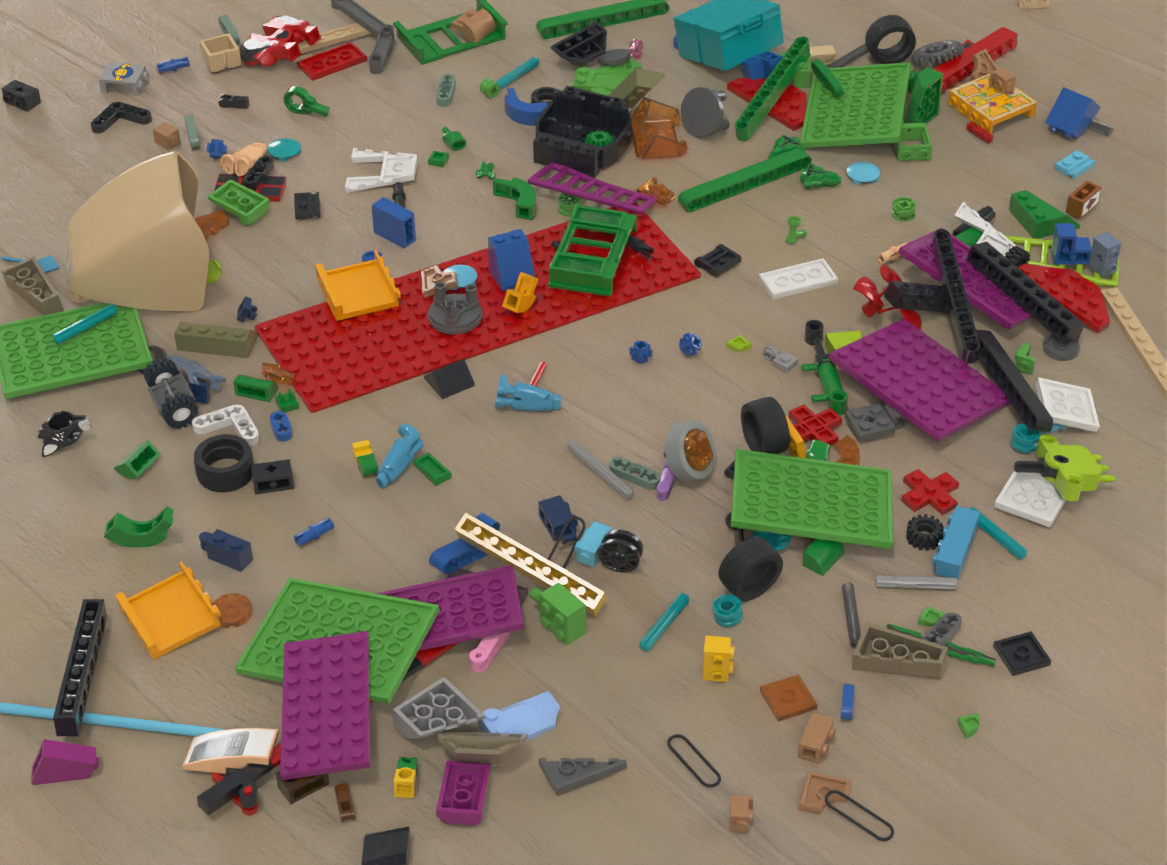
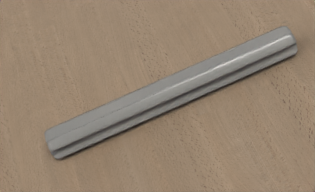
[568,440,634,500]

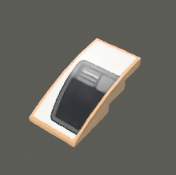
[182,728,279,774]

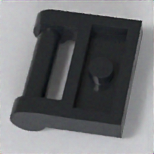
[694,244,742,277]

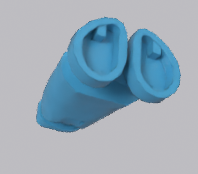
[495,375,562,411]
[376,423,424,489]

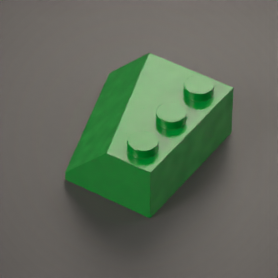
[904,67,943,131]
[1009,190,1080,239]

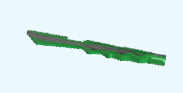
[887,624,996,667]

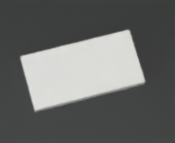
[759,258,838,300]

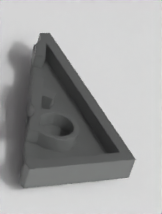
[538,758,627,795]

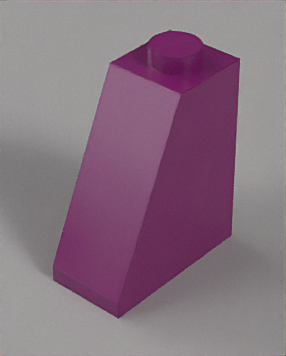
[31,739,99,785]

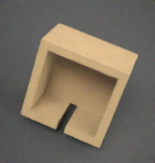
[199,33,241,73]

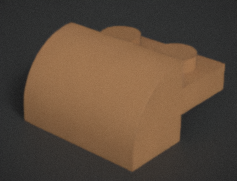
[451,8,495,43]

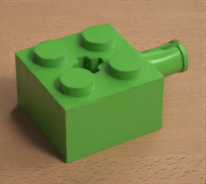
[529,582,586,646]

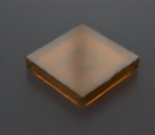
[760,674,818,722]

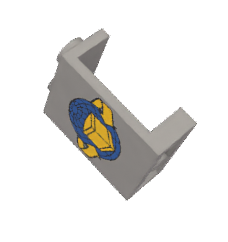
[99,62,149,96]

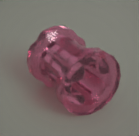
[629,39,644,60]

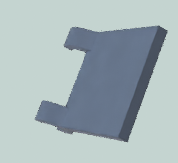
[169,354,226,391]

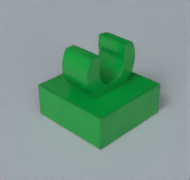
[275,389,299,413]

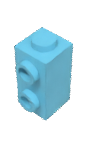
[574,521,612,567]

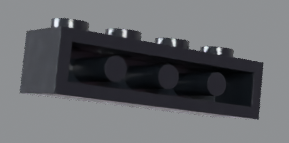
[883,281,949,313]

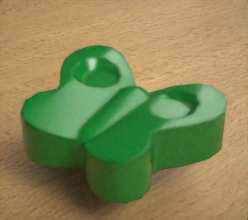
[475,162,495,179]

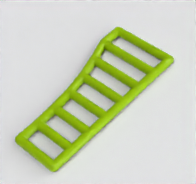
[1004,235,1120,287]

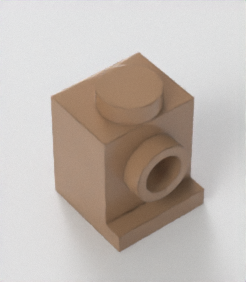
[989,68,1016,94]
[729,795,753,832]

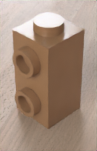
[798,712,836,764]

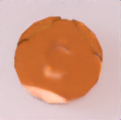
[212,593,252,628]

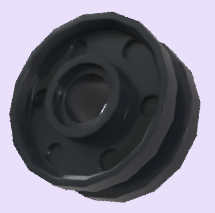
[598,529,643,573]

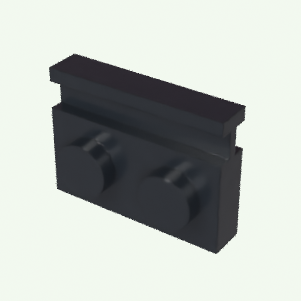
[294,192,320,220]

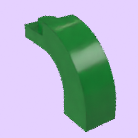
[493,177,536,221]
[104,506,174,547]

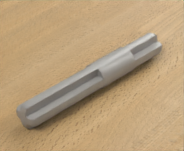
[875,575,957,590]

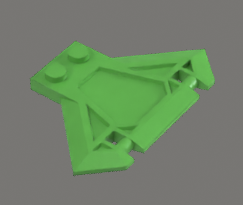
[572,56,642,96]

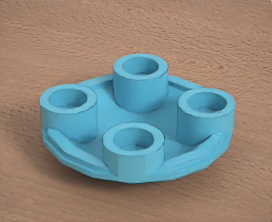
[847,162,880,185]
[444,265,477,290]

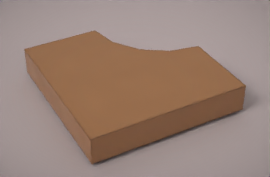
[969,49,998,81]
[421,265,458,298]
[798,771,852,815]

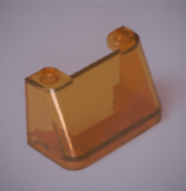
[631,97,688,159]

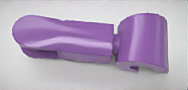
[657,459,676,501]

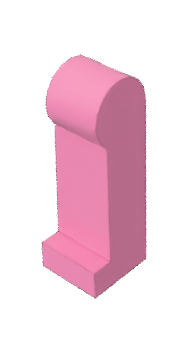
[469,632,510,673]

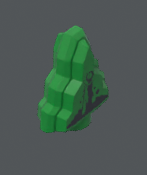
[768,135,806,159]
[800,163,842,189]

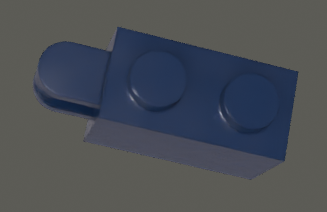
[538,495,578,544]
[199,529,253,572]

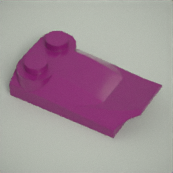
[436,761,491,825]

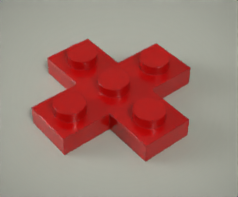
[789,404,842,446]
[901,469,959,516]

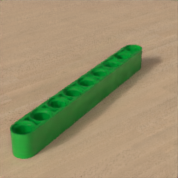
[536,0,670,39]
[734,36,810,141]
[678,148,812,212]

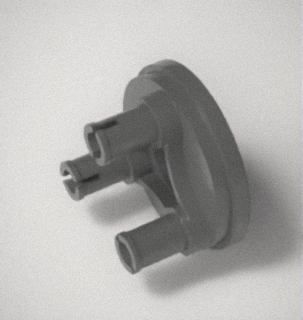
[681,87,730,137]
[428,282,482,334]

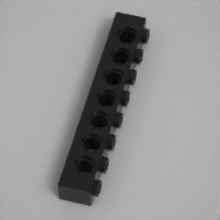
[966,241,1085,343]
[53,599,107,737]

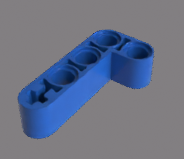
[429,513,500,575]

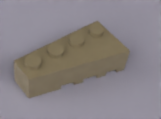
[1,256,64,315]
[852,623,948,678]

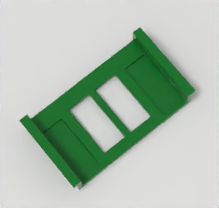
[393,0,508,65]
[548,205,637,297]

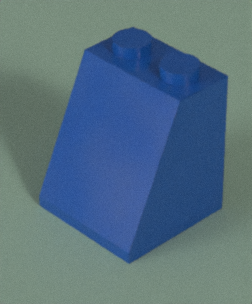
[1045,87,1101,139]
[488,229,535,292]

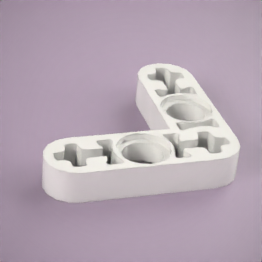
[192,404,259,446]

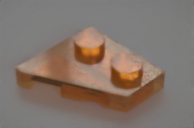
[636,177,674,206]
[194,210,229,241]

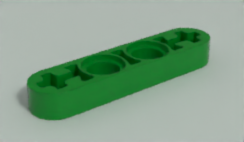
[811,59,843,97]

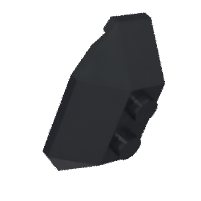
[551,22,607,65]

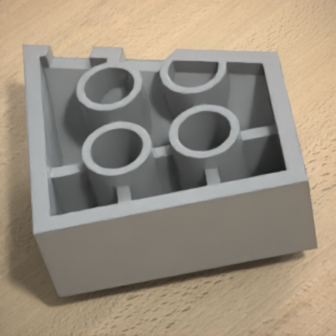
[393,677,485,739]

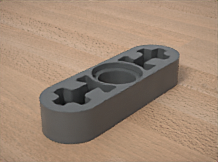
[922,612,962,646]

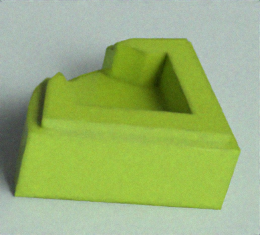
[726,335,752,351]

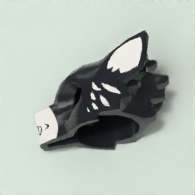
[38,410,91,457]

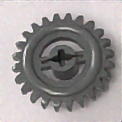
[911,40,963,67]

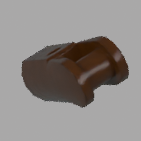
[334,783,355,822]

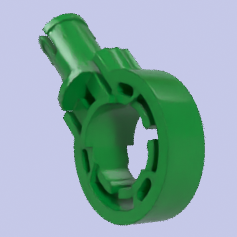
[283,86,330,117]

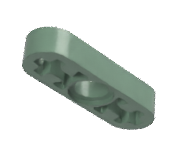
[218,15,240,44]
[436,74,455,107]
[185,115,200,149]
[609,457,661,490]

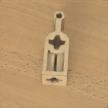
[810,45,836,67]

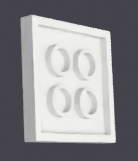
[1035,377,1100,432]
[994,471,1066,528]

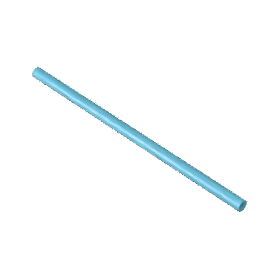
[0,702,227,737]

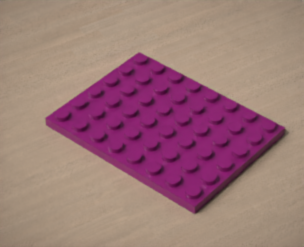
[828,319,1011,442]

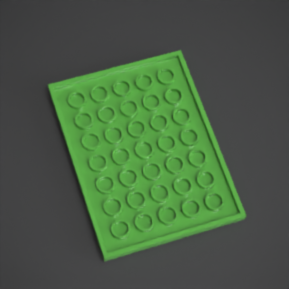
[800,62,911,149]
[0,303,153,399]
[731,449,893,549]
[235,578,440,704]

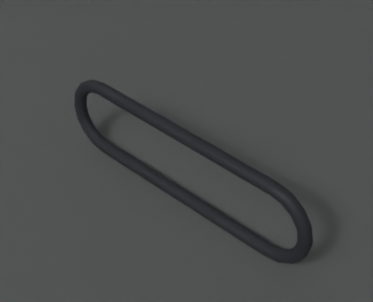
[547,516,586,569]
[667,734,721,787]
[825,790,894,841]

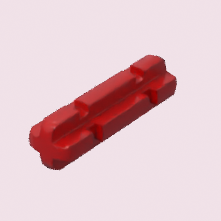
[966,121,994,143]

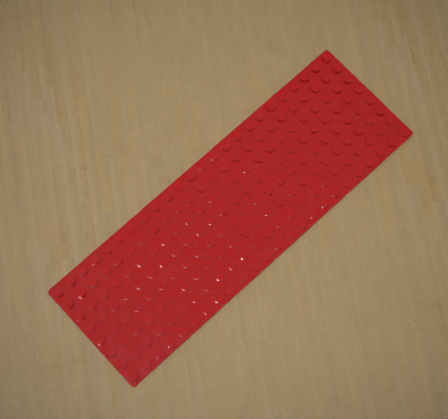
[254,202,701,413]

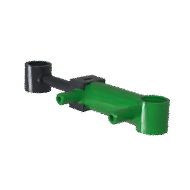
[801,320,848,416]

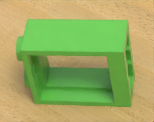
[893,123,932,161]

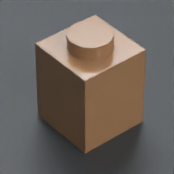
[153,122,180,150]

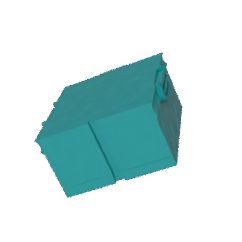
[673,0,784,71]

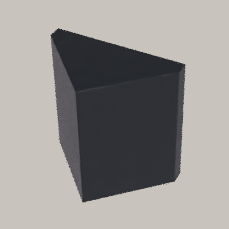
[424,359,475,399]

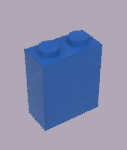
[372,197,416,249]

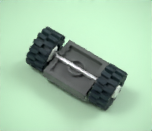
[144,358,199,429]

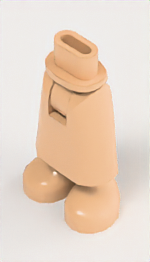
[220,143,268,176]

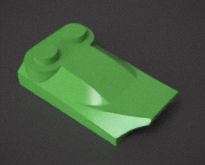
[207,179,270,225]

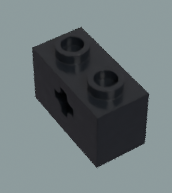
[1,79,41,112]
[251,459,294,495]

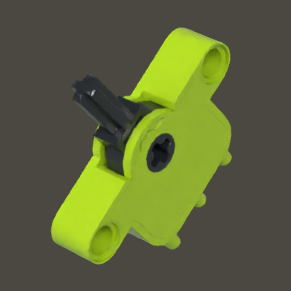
[1014,434,1116,502]

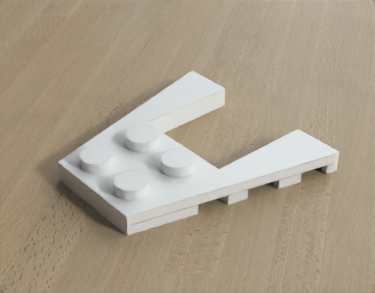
[345,148,418,193]
[954,202,1016,256]

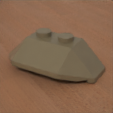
[437,731,528,767]

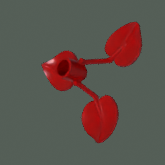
[853,264,922,330]

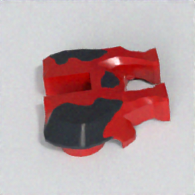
[239,15,321,67]

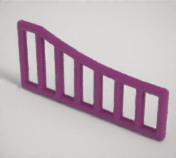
[528,162,657,214]

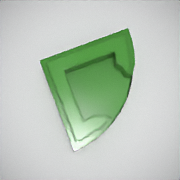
[918,607,944,626]
[957,713,980,738]

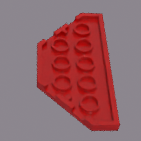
[727,78,806,131]
[1018,264,1110,333]

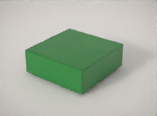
[428,150,449,167]

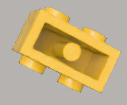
[703,636,735,682]

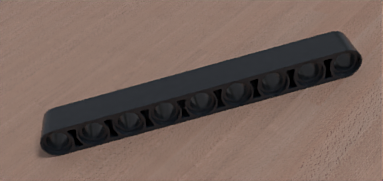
[932,229,980,364]
[976,329,1053,432]

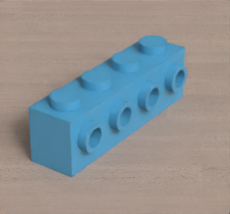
[932,506,980,580]

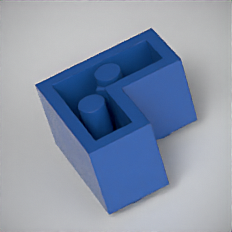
[741,51,783,80]
[1051,223,1092,265]

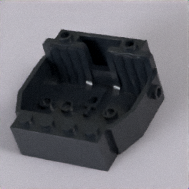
[533,86,633,178]

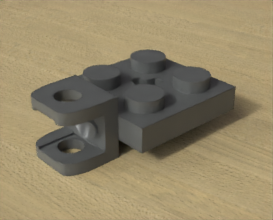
[844,403,905,441]

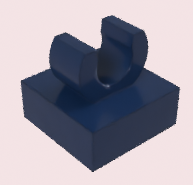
[237,296,258,322]
[189,381,209,403]

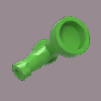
[785,216,807,243]

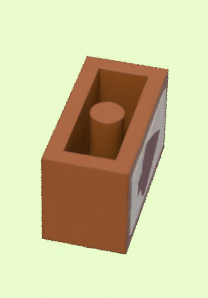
[1066,180,1102,219]

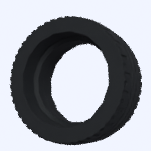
[865,15,916,64]
[741,397,790,454]
[194,434,254,493]
[718,536,783,601]

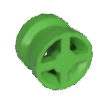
[480,78,500,98]

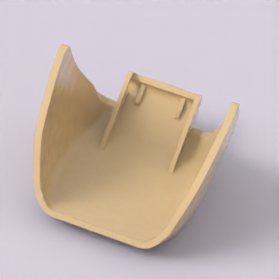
[65,151,209,312]

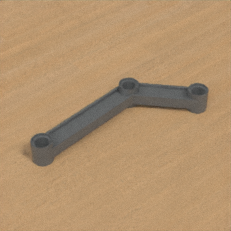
[331,0,394,74]

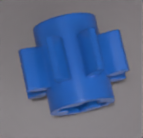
[206,139,227,158]
[679,332,702,356]
[629,341,652,364]

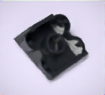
[362,826,410,865]

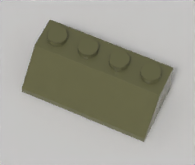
[608,68,665,109]
[174,322,258,358]

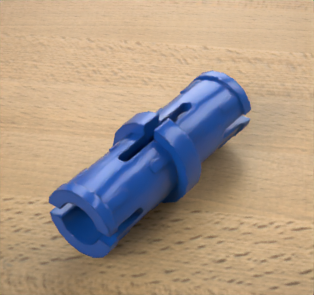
[156,56,190,74]
[294,517,334,547]

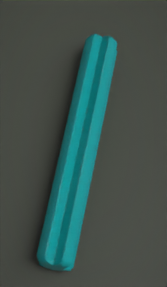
[495,57,539,90]
[53,304,118,344]
[970,507,1028,560]
[639,593,689,652]

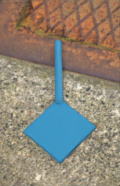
[1,255,60,273]

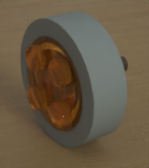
[664,421,716,481]

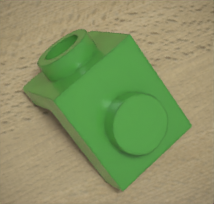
[1014,343,1036,374]

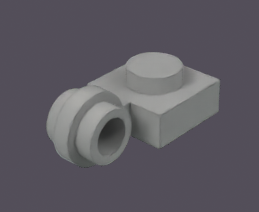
[763,345,798,373]

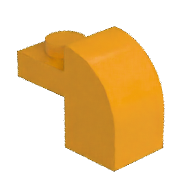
[502,272,538,313]

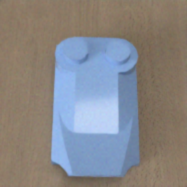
[478,691,560,741]

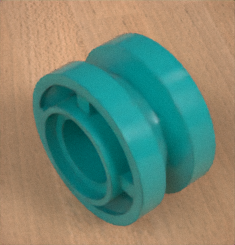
[1010,424,1040,453]
[712,594,743,627]

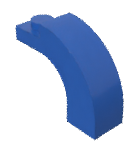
[504,87,548,126]

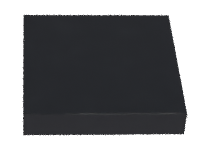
[993,631,1051,676]

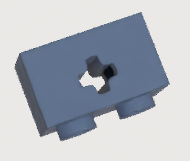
[1089,232,1121,277]

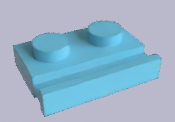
[1055,150,1096,179]

